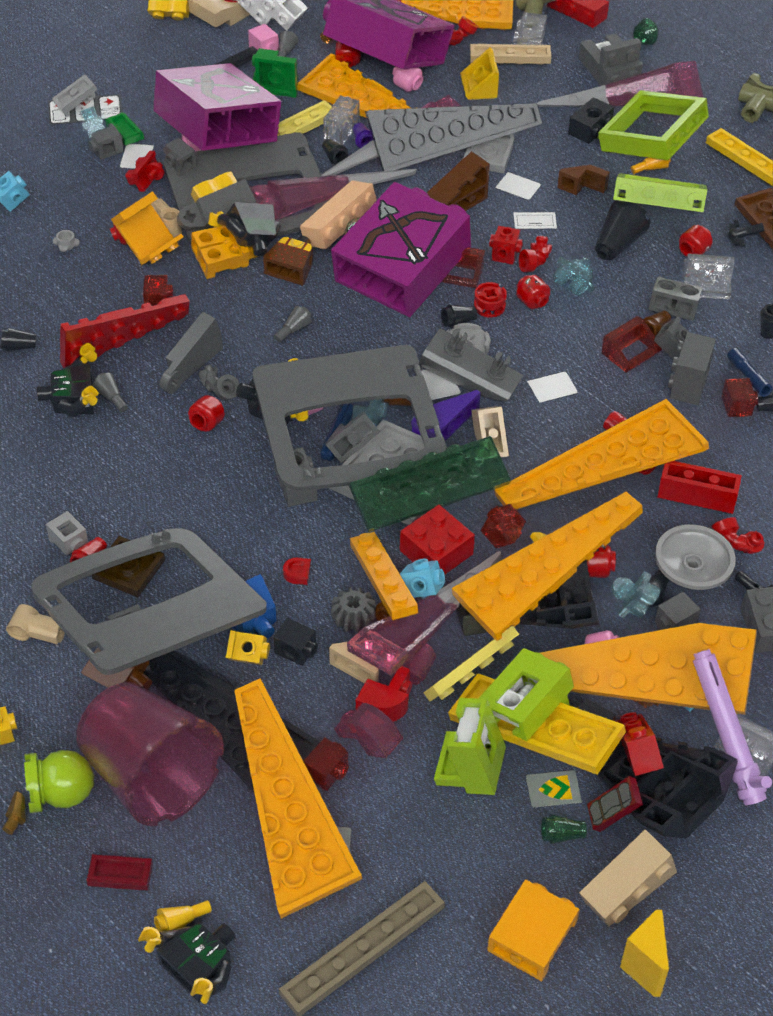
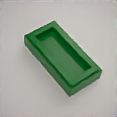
[105,112,144,146]

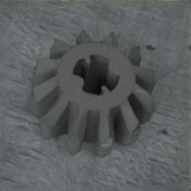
[331,587,376,633]

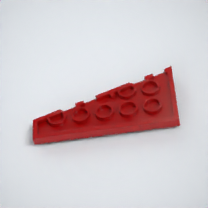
[60,294,190,368]

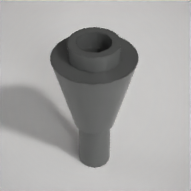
[278,31,299,57]
[274,306,312,343]
[93,373,128,413]

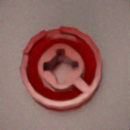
[474,282,507,318]

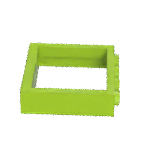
[598,90,709,160]
[613,173,707,212]

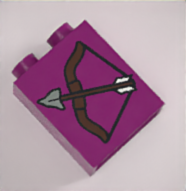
[323,0,455,69]
[153,63,281,151]
[331,182,471,317]

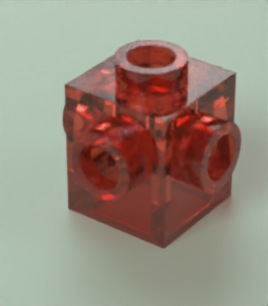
[480,503,526,549]

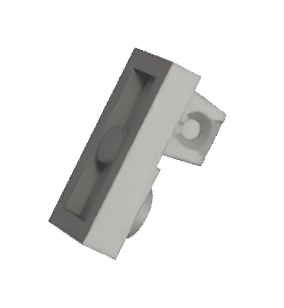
[52,75,98,115]

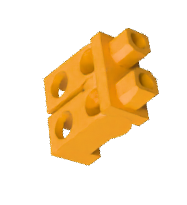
[191,226,258,279]

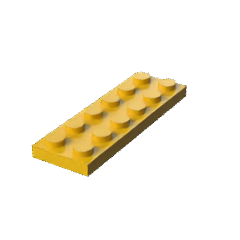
[448,673,626,775]

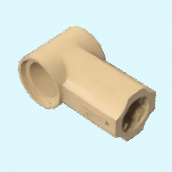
[151,198,182,237]
[6,604,65,644]

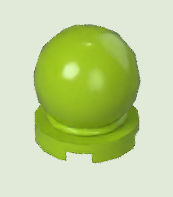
[24,750,95,813]

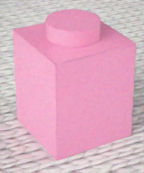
[248,24,279,51]

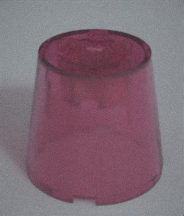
[76,682,224,826]

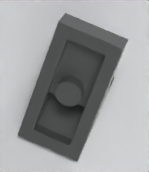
[325,411,380,463]

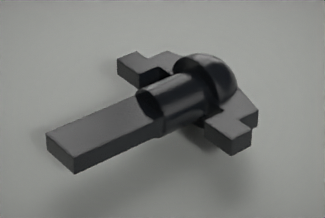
[728,220,765,247]

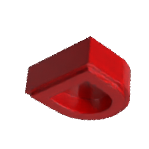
[283,558,311,585]

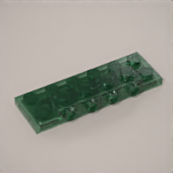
[349,436,511,533]

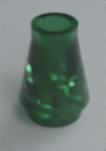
[541,814,587,844]

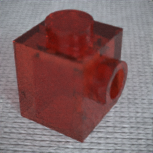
[143,275,173,306]
[722,378,758,417]
[303,737,349,791]

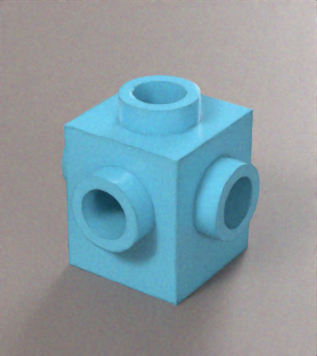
[0,171,30,212]
[400,559,445,600]

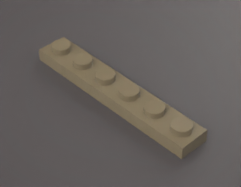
[279,881,445,1016]

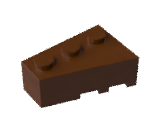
[427,151,490,211]

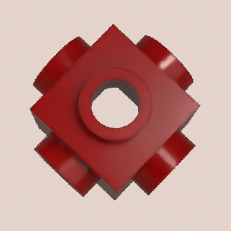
[489,226,523,265]

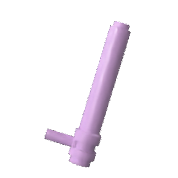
[693,649,772,806]

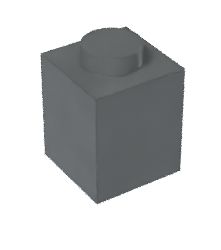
[655,592,701,630]

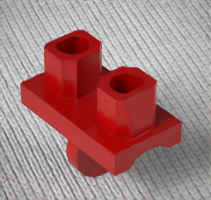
[125,151,164,192]

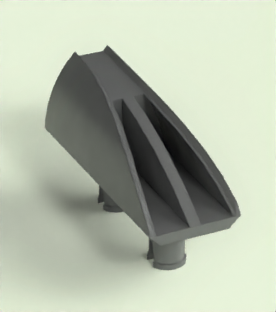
[420,328,524,401]

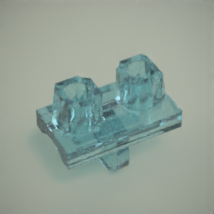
[81,106,105,138]
[553,256,595,297]
[612,571,661,618]

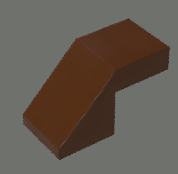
[557,164,610,195]

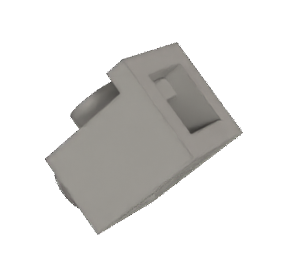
[46,511,88,556]

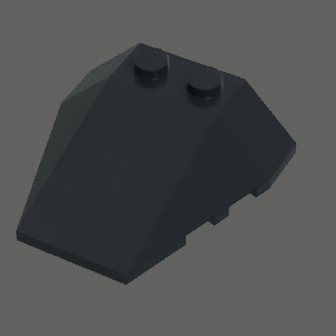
[518,560,599,629]
[597,737,738,838]

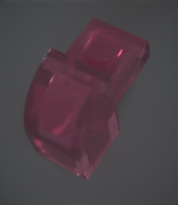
[334,703,403,758]

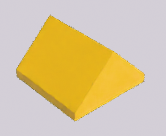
[460,47,499,100]
[620,910,669,997]

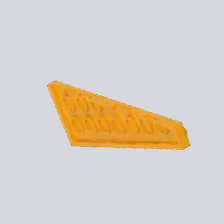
[297,53,411,118]
[494,399,709,512]
[451,491,643,641]
[234,678,362,919]

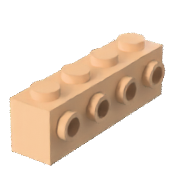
[300,180,377,249]

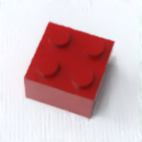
[400,505,475,575]

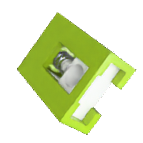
[478,648,574,741]
[434,698,506,795]

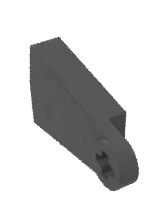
[177,179,256,230]
[160,312,223,394]

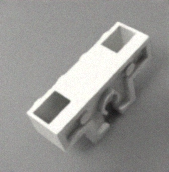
[236,0,308,31]

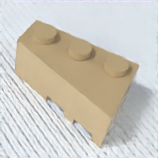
[579,829,677,927]

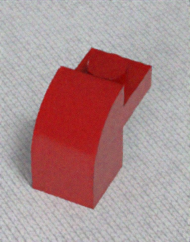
[356,665,413,724]

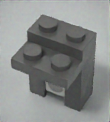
[579,33,643,90]

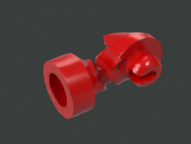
[449,16,479,45]
[518,236,552,272]
[711,517,764,554]

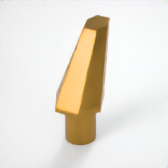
[2,791,26,835]

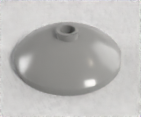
[655,525,736,590]

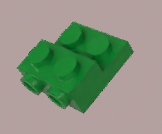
[252,48,298,98]

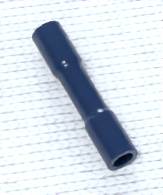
[727,348,773,397]

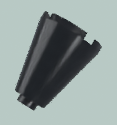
[595,200,651,260]

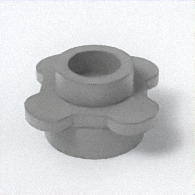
[53,230,80,252]

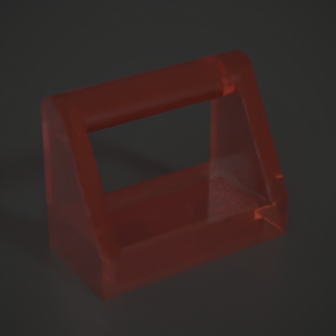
[441,247,485,289]
[601,316,662,372]

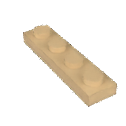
[470,44,551,65]

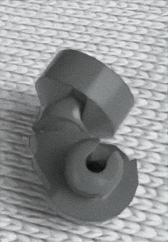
[199,365,240,401]

